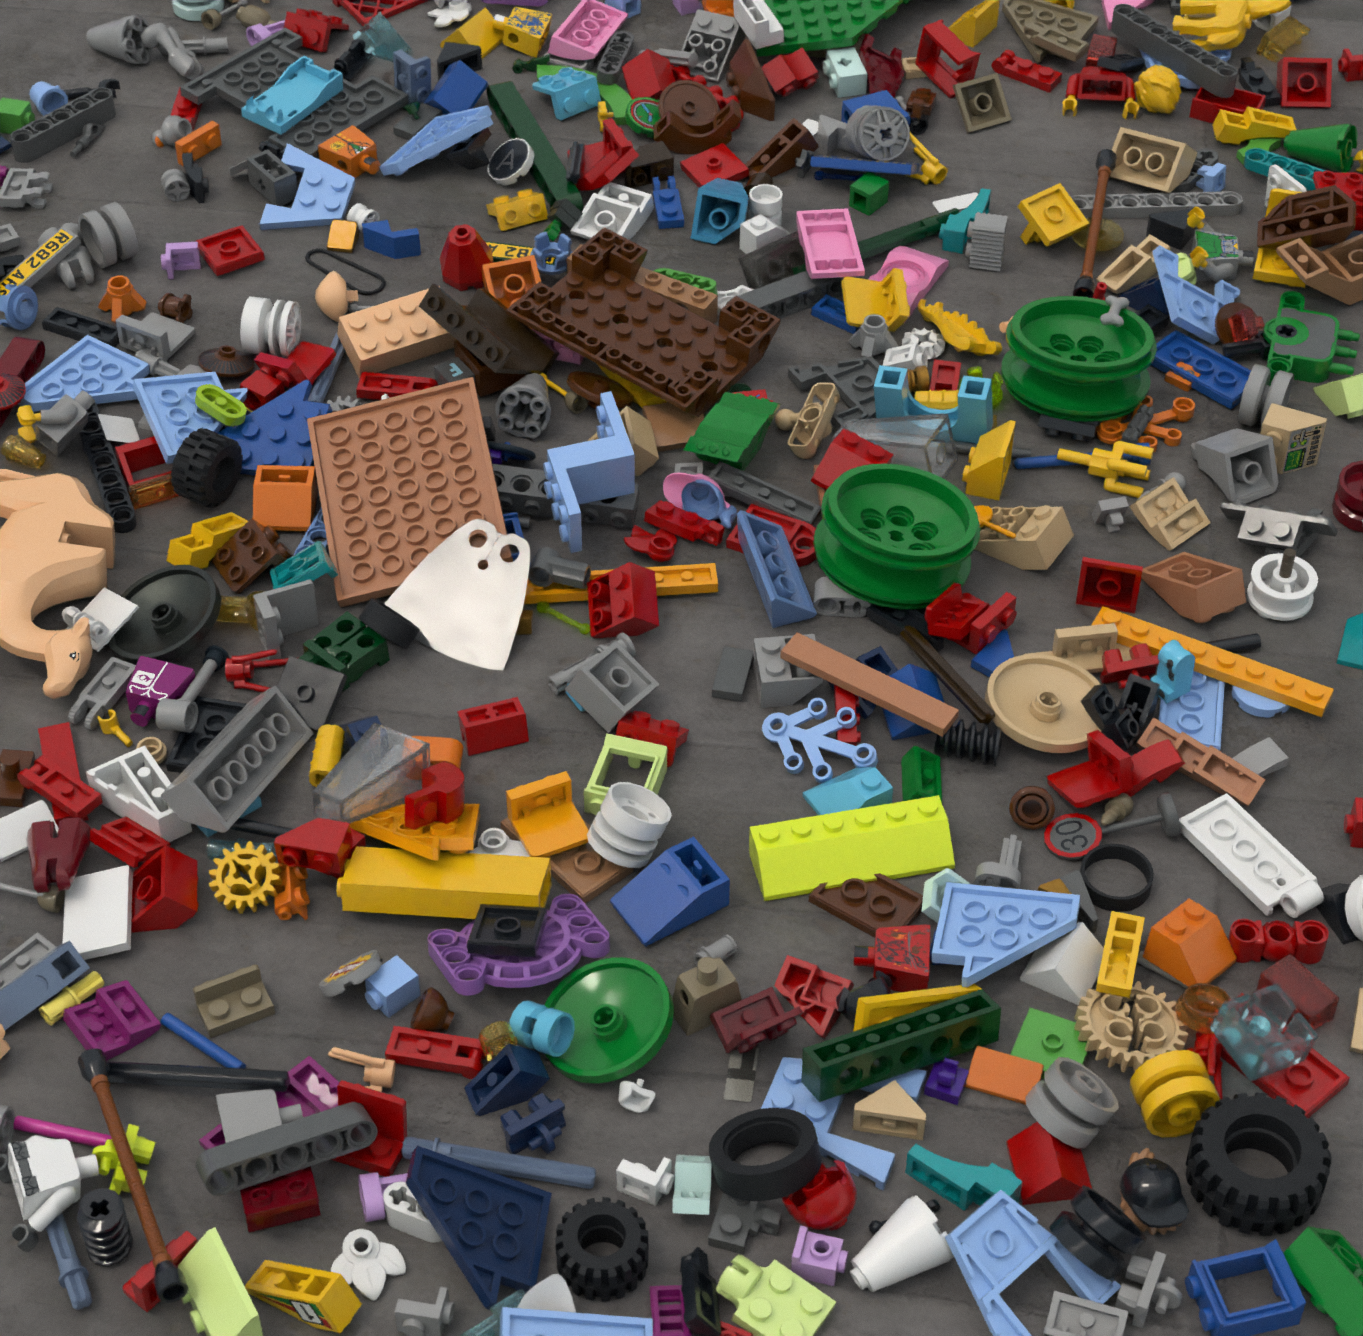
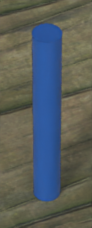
[161,1013,246,1069]

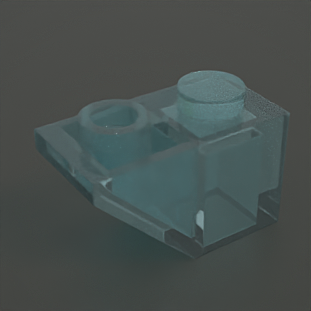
[352,12,412,62]

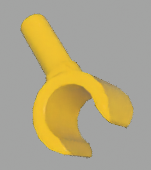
[97,709,133,747]

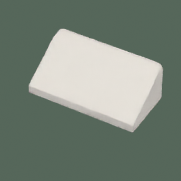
[0,800,59,862]

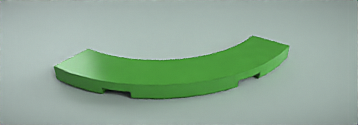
[537,65,632,125]

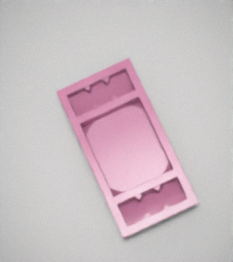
[796,208,865,279]
[868,246,949,323]

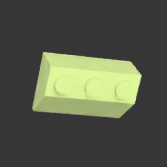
[1313,373,1363,419]
[178,1227,263,1336]

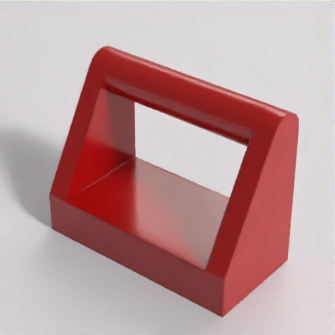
[115,436,172,494]

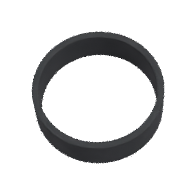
[1080,844,1154,912]

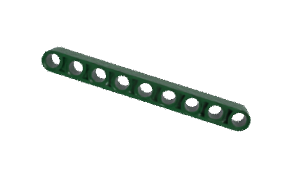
[486,81,584,212]

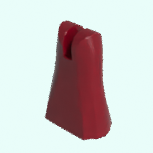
[26,817,91,893]

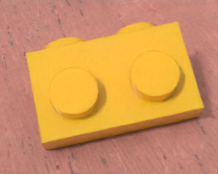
[486,189,548,231]

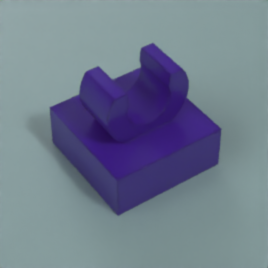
[924,1058,969,1105]

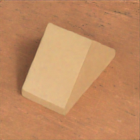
[853,1080,926,1140]

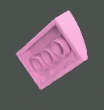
[548,0,628,60]

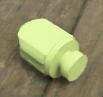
[1177,253,1197,285]

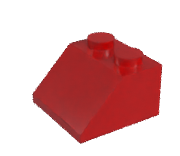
[1277,57,1332,108]
[811,428,894,490]
[1076,557,1143,614]
[131,845,199,933]

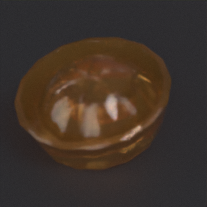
[1174,983,1235,1034]

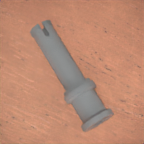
[547,632,636,695]

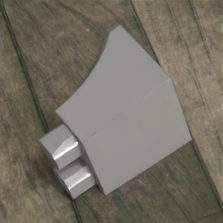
[1191,428,1278,503]

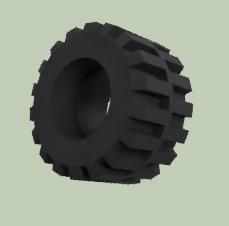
[171,428,243,508]
[555,1197,649,1302]

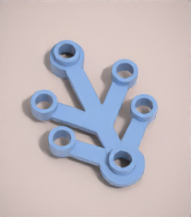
[762,698,878,784]

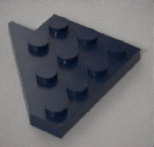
[406,1146,552,1310]

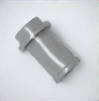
[694,934,738,966]

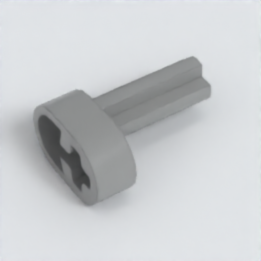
[974,835,1022,889]

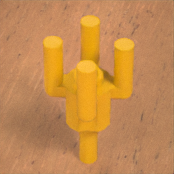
[1057,441,1154,498]

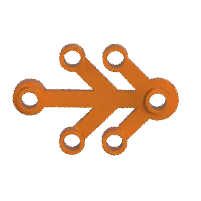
[1096,395,1195,453]

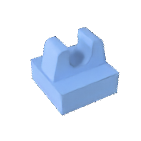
[1196,162,1226,192]

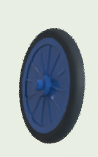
[488,442,536,461]

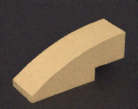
[1096,235,1170,294]

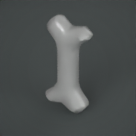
[1100,295,1129,327]

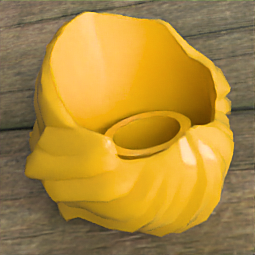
[1134,65,1182,114]

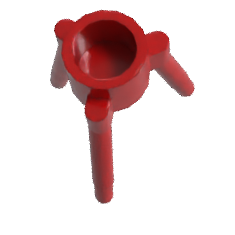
[225,649,299,693]
[1186,1035,1223,1099]

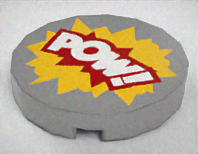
[319,950,383,997]

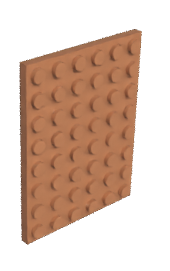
[307,377,513,608]

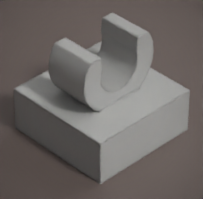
[1091,496,1129,533]

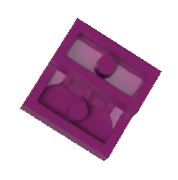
[63,980,161,1060]

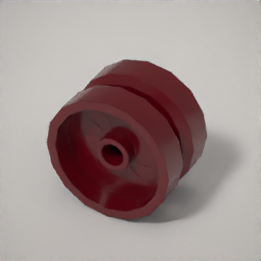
[1332,460,1363,532]

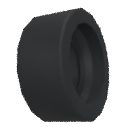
[359,598,420,649]

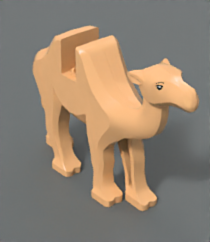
[0,469,115,699]

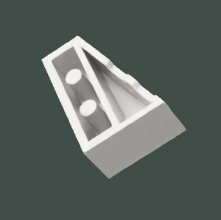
[86,745,192,842]

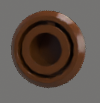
[1009,786,1055,830]
[410,987,454,1032]

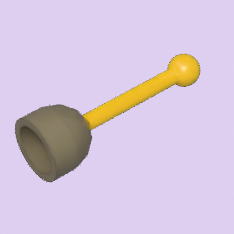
[539,373,589,414]

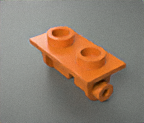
[274,863,310,920]

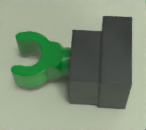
[543,198,583,241]

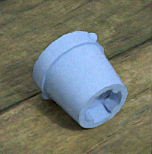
[29,81,68,116]

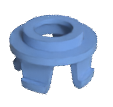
[530,232,572,275]
[0,284,38,330]

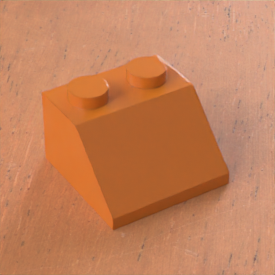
[1143,898,1237,993]

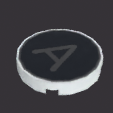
[487,138,534,186]

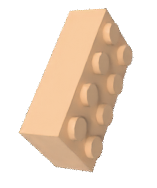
[337,286,457,378]

